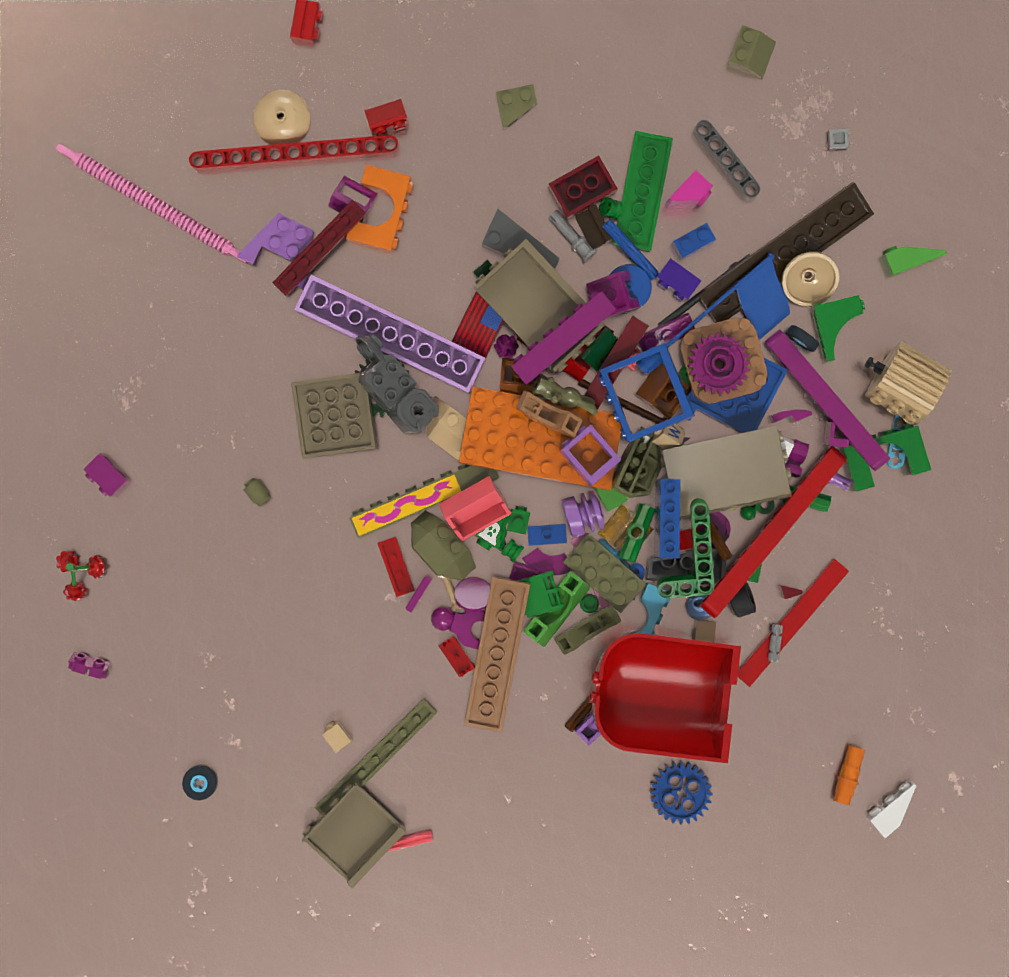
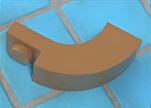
[516,391,583,437]

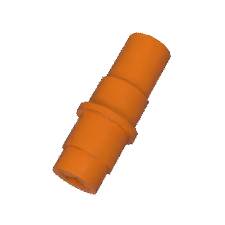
[833,745,865,806]

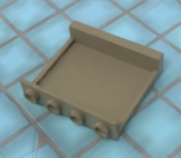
[302,782,406,889]

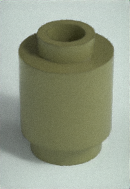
[243,478,271,507]

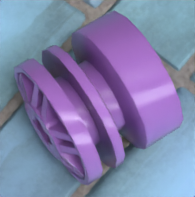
[562,491,604,538]

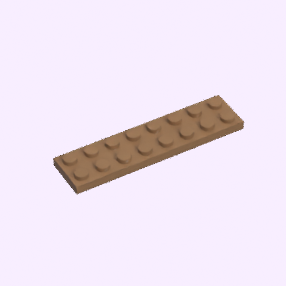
[464,576,530,733]

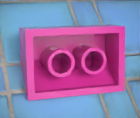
[664,170,713,209]

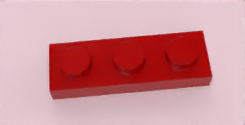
[377,537,415,597]

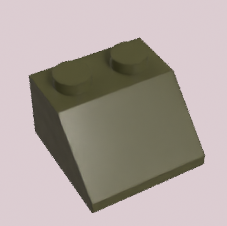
[727,25,776,79]

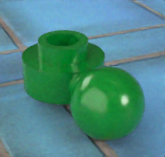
[741,500,775,520]

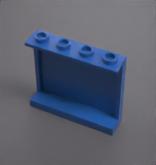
[654,479,680,558]

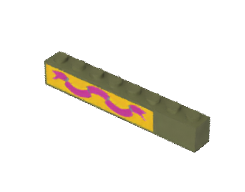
[349,464,500,539]

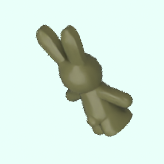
[532,374,597,415]

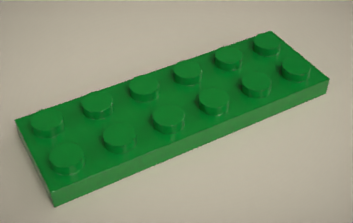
[613,131,673,252]

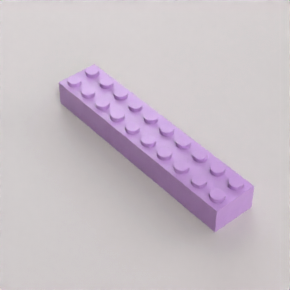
[294,275,485,394]

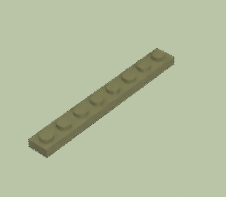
[314,699,437,814]

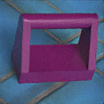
[328,175,378,223]

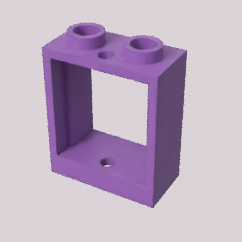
[560,425,621,487]

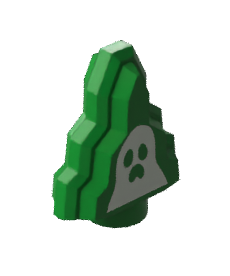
[475,515,510,552]

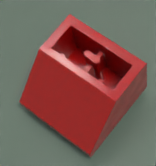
[364,99,409,136]

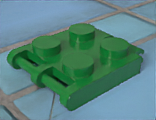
[517,570,565,618]

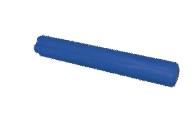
[603,220,659,279]

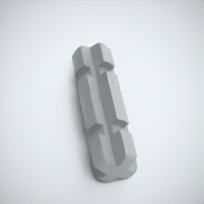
[768,624,783,662]

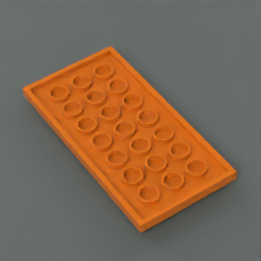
[458,386,622,491]

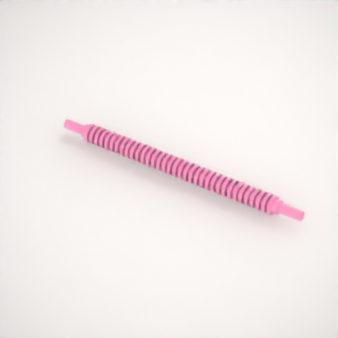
[56,143,246,263]

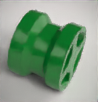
[599,197,623,219]
[501,539,524,562]

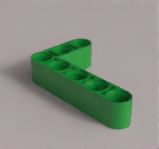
[657,498,714,598]

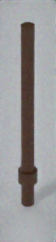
[577,379,683,429]

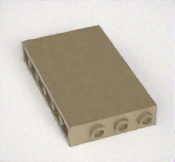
[474,239,606,373]
[660,426,792,520]

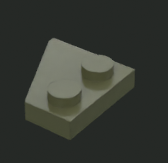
[496,84,537,129]

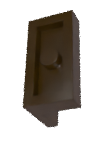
[575,204,613,249]

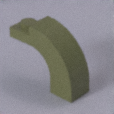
[554,604,622,655]

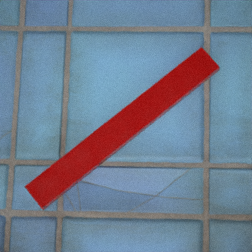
[738,559,849,687]

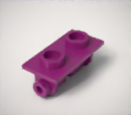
[68,652,111,679]

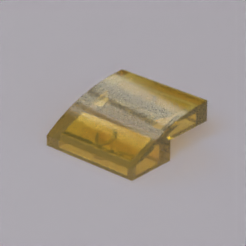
[598,504,654,552]

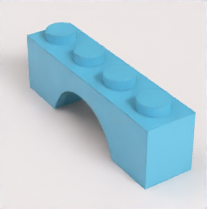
[624,583,670,636]

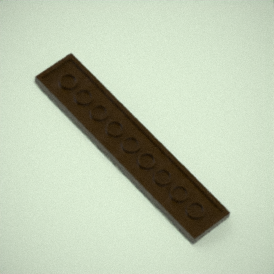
[697,182,874,323]

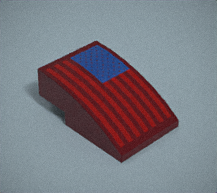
[451,292,504,359]

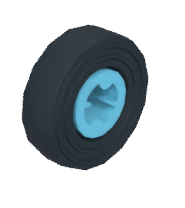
[786,325,819,352]
[182,766,217,801]

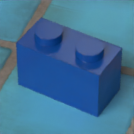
[671,223,716,260]

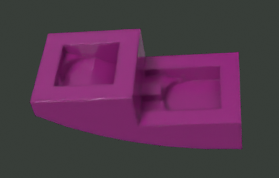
[769,410,813,423]

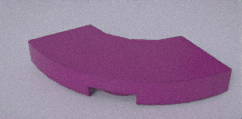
[522,548,572,575]

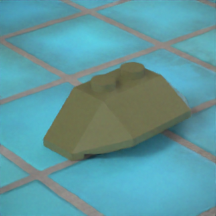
[612,426,662,498]
[411,511,476,580]

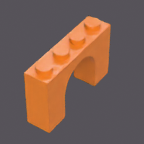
[346,164,414,253]

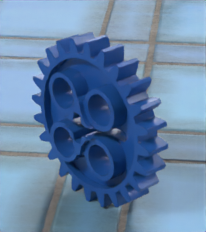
[650,761,713,825]

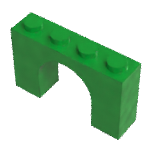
[843,424,931,492]

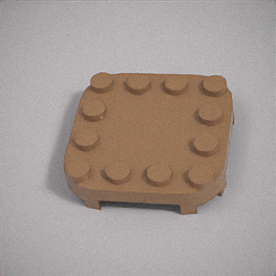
[680,318,767,405]

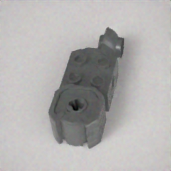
[355,334,439,434]

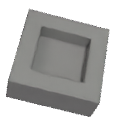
[828,128,849,150]

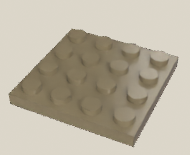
[291,372,377,459]

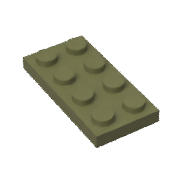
[564,533,647,613]

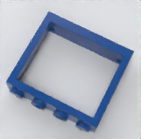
[599,343,695,442]

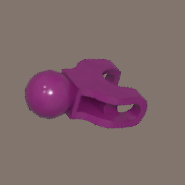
[431,607,485,649]

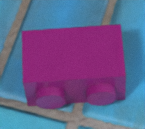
[83,453,130,497]

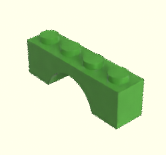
[523,571,591,647]

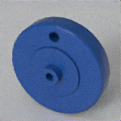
[610,264,652,311]

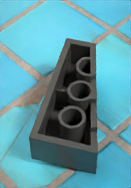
[482,209,560,269]
[646,549,726,586]

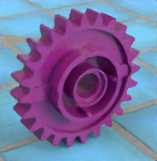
[687,333,751,396]

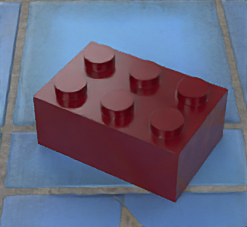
[548,155,618,220]

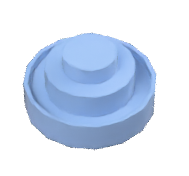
[686,595,710,620]

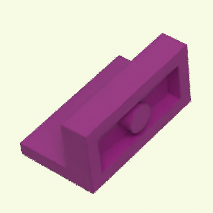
[823,421,849,447]

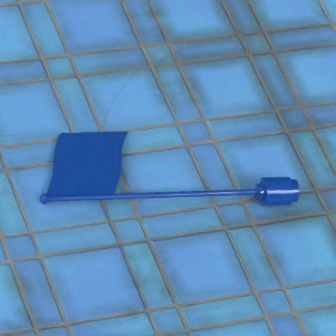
[636,253,790,375]

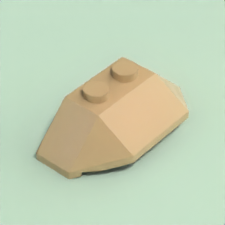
[426,396,466,461]

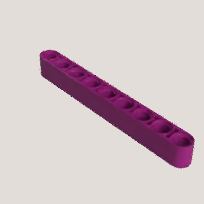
[765,329,890,472]

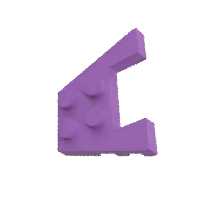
[237,213,313,290]

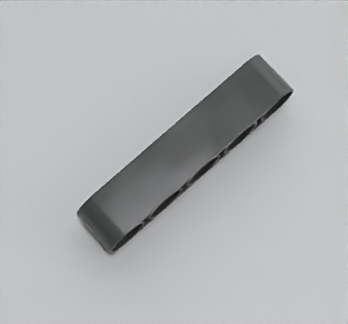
[694,120,760,200]

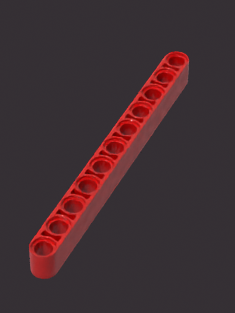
[189,135,399,171]
[699,446,847,619]

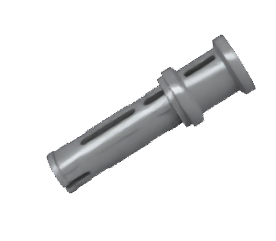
[548,210,597,262]

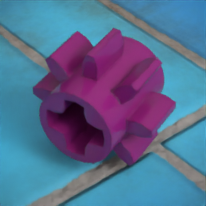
[494,334,519,358]

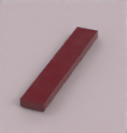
[272,200,367,296]
[584,316,649,410]

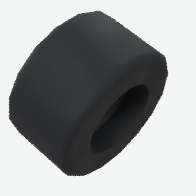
[730,582,756,617]

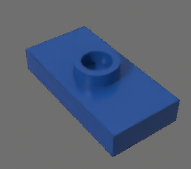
[527,524,567,546]

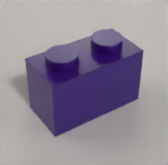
[656,258,702,301]

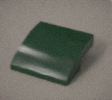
[581,327,618,373]

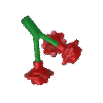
[56,550,105,601]

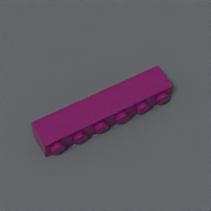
[512,290,617,385]

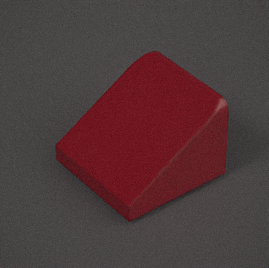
[778,584,803,599]

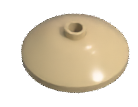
[253,90,311,145]
[782,252,839,306]

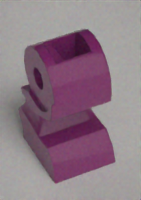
[785,439,809,478]

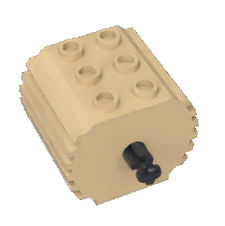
[865,341,952,425]

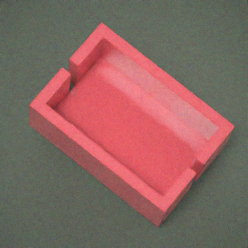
[439,476,511,541]

